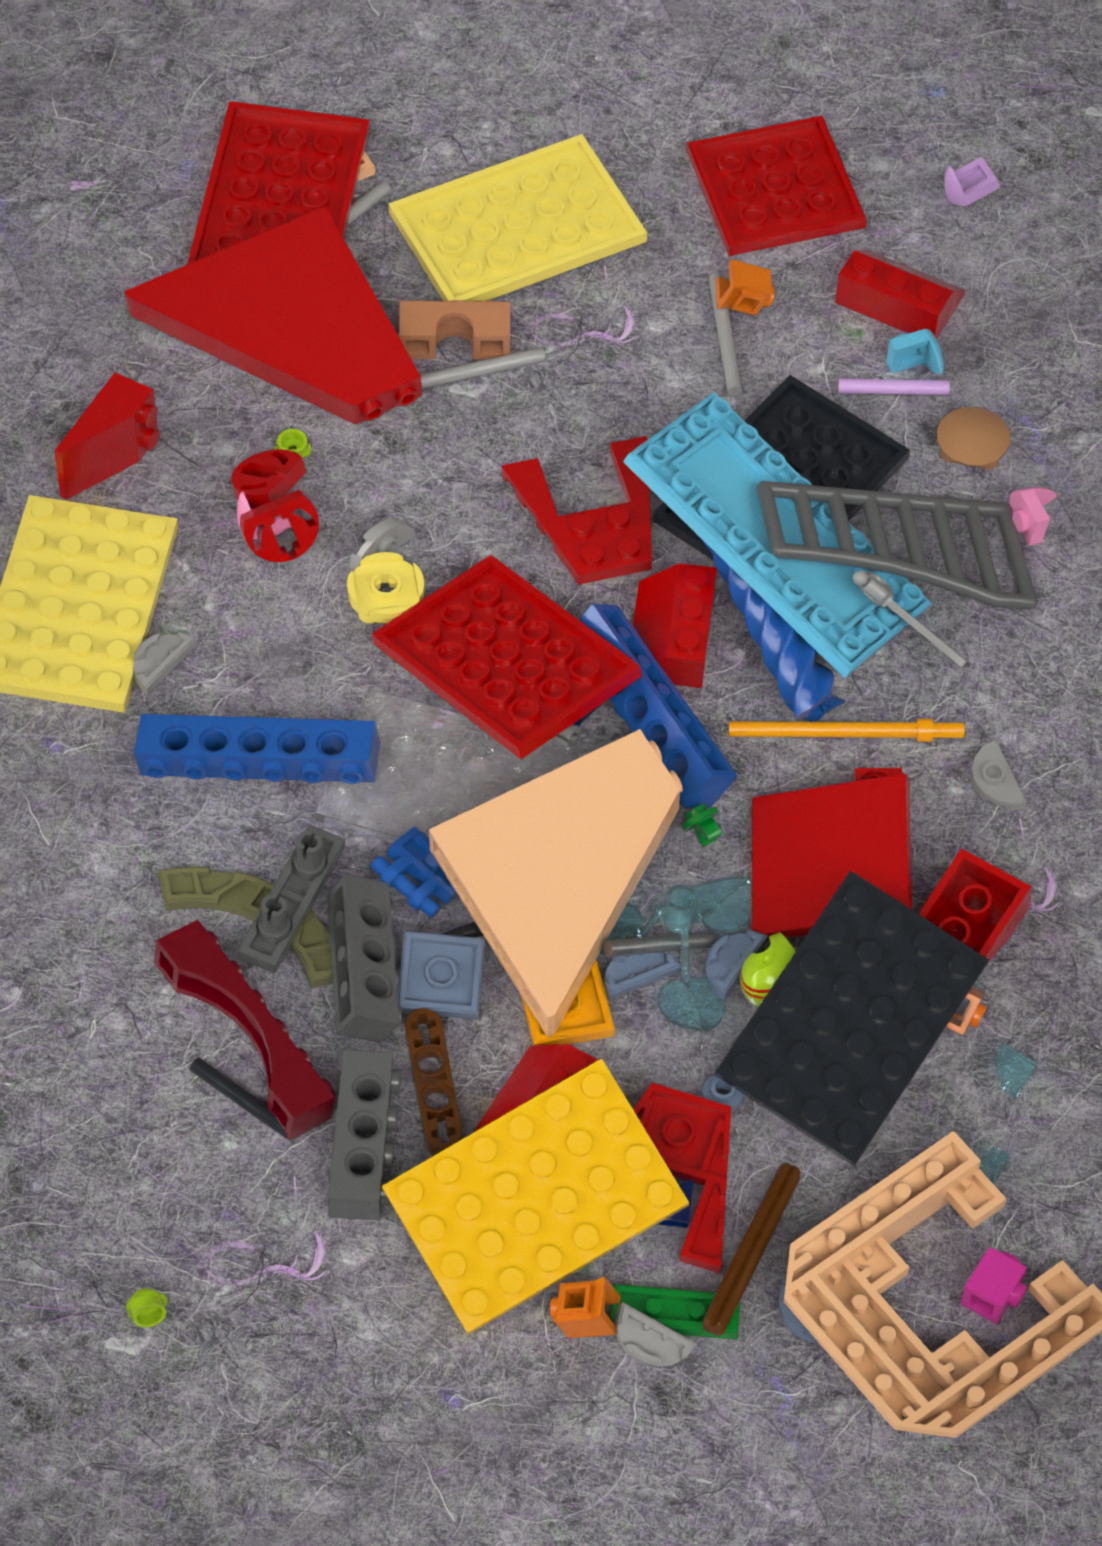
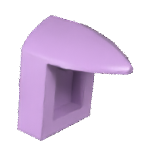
[944,157,1000,206]

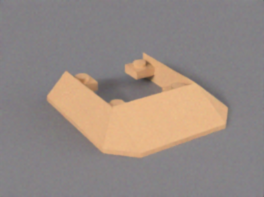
[784,1131,1102,1438]

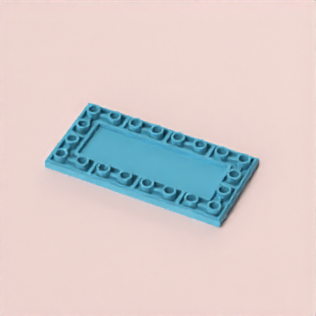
[623,392,932,678]

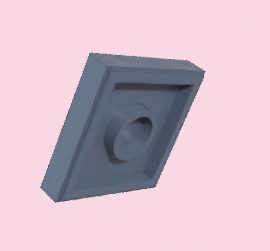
[398,931,485,1020]

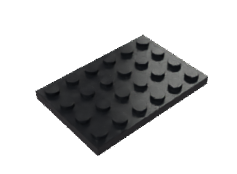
[653,375,910,561]
[715,870,989,1167]

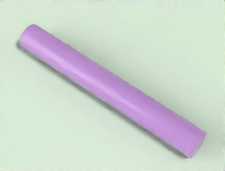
[838,378,950,395]

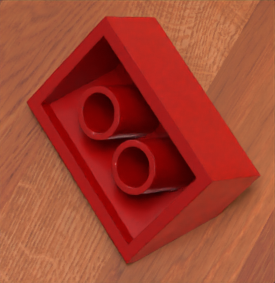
[835,249,965,339]
[633,563,717,688]
[473,1044,598,1133]

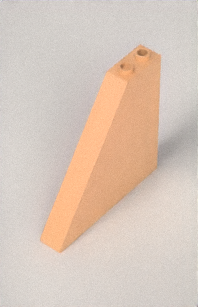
[429,729,683,1037]

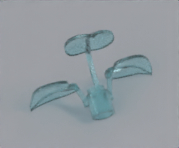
[600,877,752,1032]

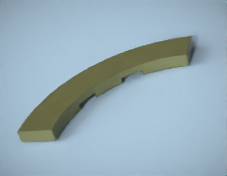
[158,867,333,988]

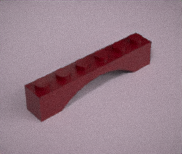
[154,919,335,1141]

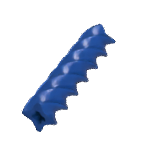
[702,540,845,722]

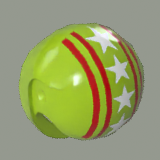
[740,932,796,1008]

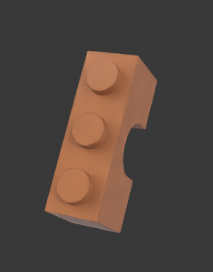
[399,300,510,359]

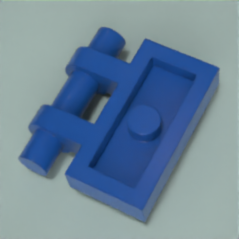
[370,826,458,919]

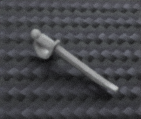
[853,571,967,667]

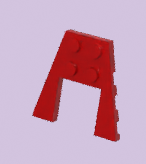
[502,436,652,585]
[633,1082,731,1274]

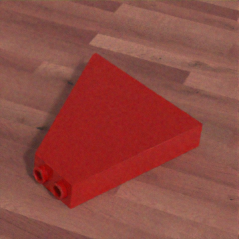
[124,206,422,425]

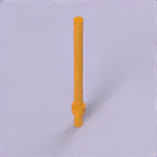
[728,718,965,742]

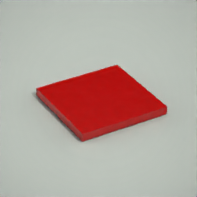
[687,115,867,256]
[751,773,912,941]

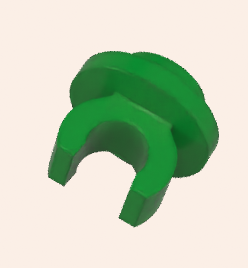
[682,804,722,848]

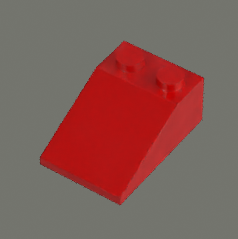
[54,372,160,500]
[918,848,1031,963]

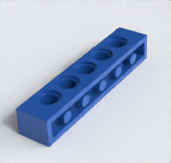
[579,603,738,808]
[134,714,380,784]

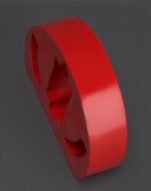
[231,449,306,509]
[240,489,319,562]

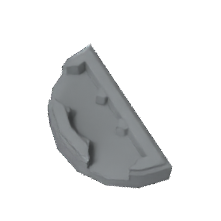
[349,518,416,571]
[133,632,197,695]
[970,740,1027,811]
[615,1302,697,1368]

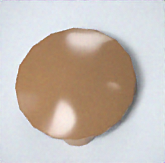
[937,407,1010,470]

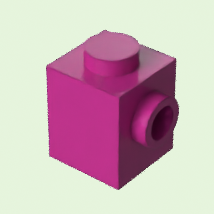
[960,1247,1028,1325]

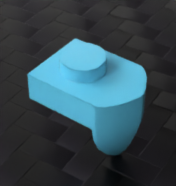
[886,329,944,375]

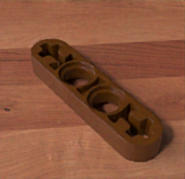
[405,1008,462,1156]

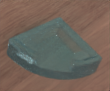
[996,1043,1038,1100]
[979,1146,1010,1184]

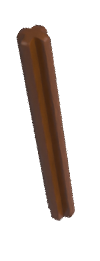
[702,1163,801,1336]

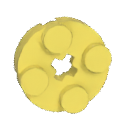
[347,552,424,624]

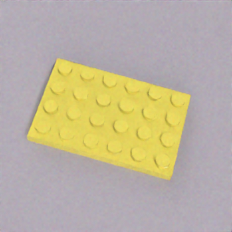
[388,134,647,302]
[0,495,178,713]

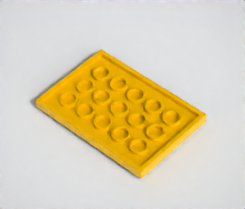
[382,1059,689,1335]

